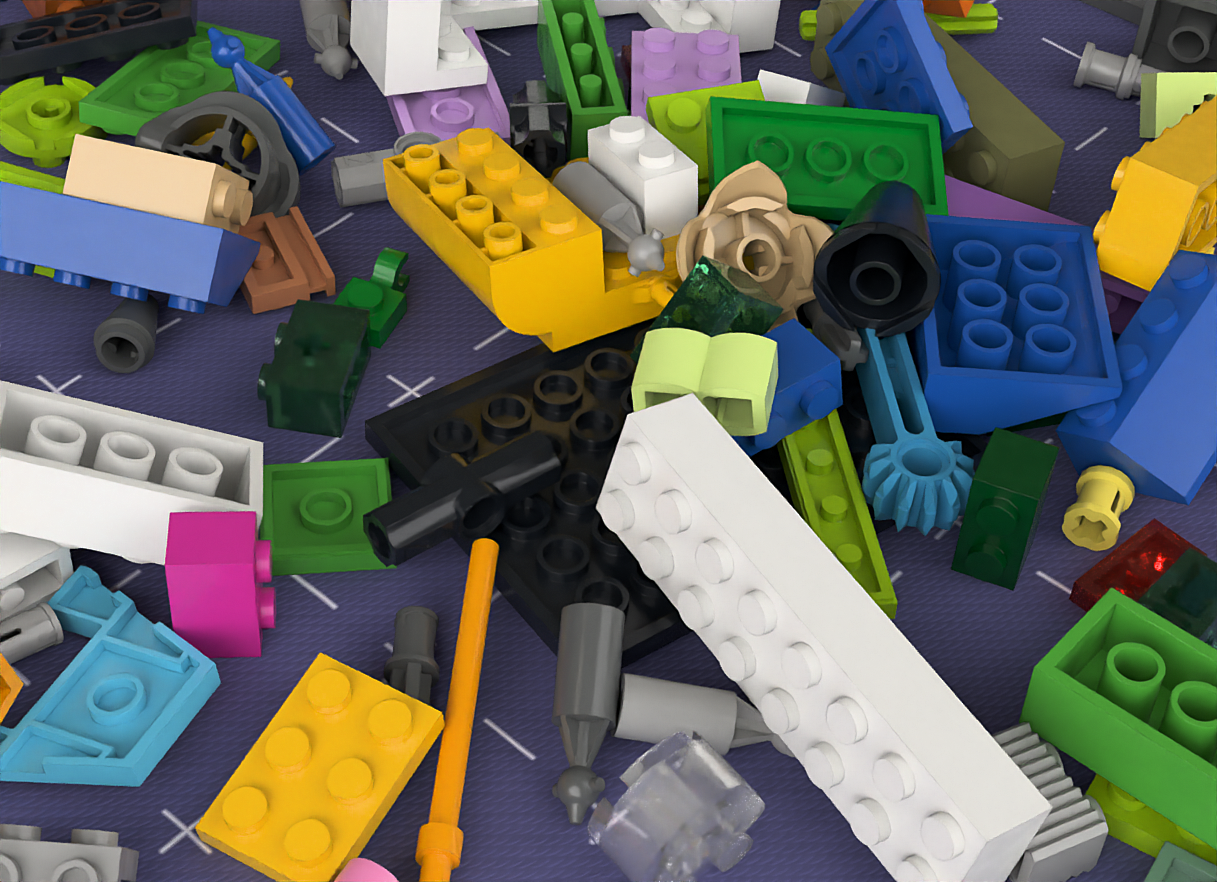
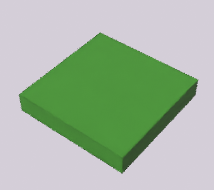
[260,458,397,576]

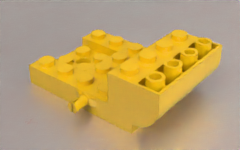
[383,127,754,353]

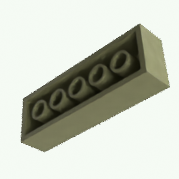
[810,0,1065,212]

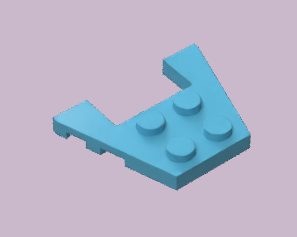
[0,565,221,787]

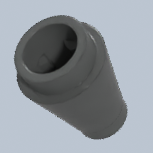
[93,294,159,373]

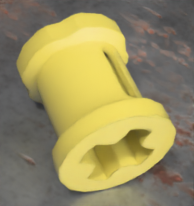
[1062,465,1135,551]

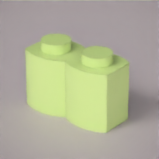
[631,328,778,436]

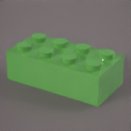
[1018,587,1217,850]

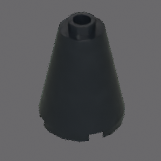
[813,181,941,337]

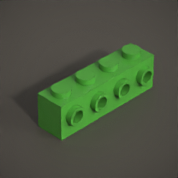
[537,0,631,162]

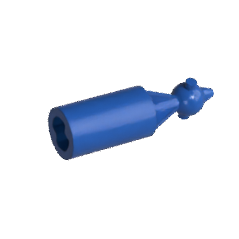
[207,27,336,176]

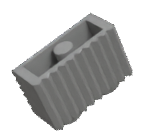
[991,722,1109,882]

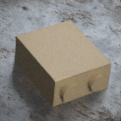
[62,134,253,234]

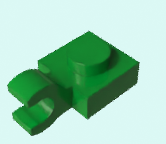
[325,247,410,349]

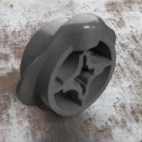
[135,91,301,218]

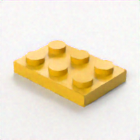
[195,652,445,882]

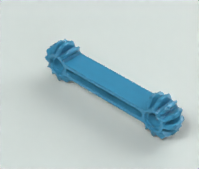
[827,224,975,537]

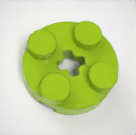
[0,76,108,168]

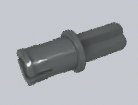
[803,298,869,371]
[383,606,440,706]

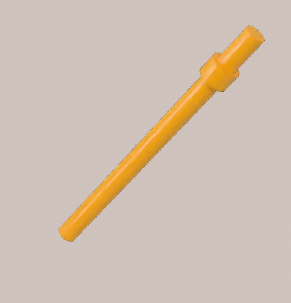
[415,538,499,882]

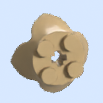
[676,161,834,336]

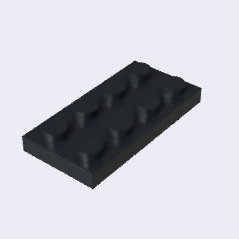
[0,0,198,85]

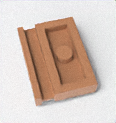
[238,206,336,314]

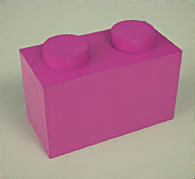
[165,511,276,658]

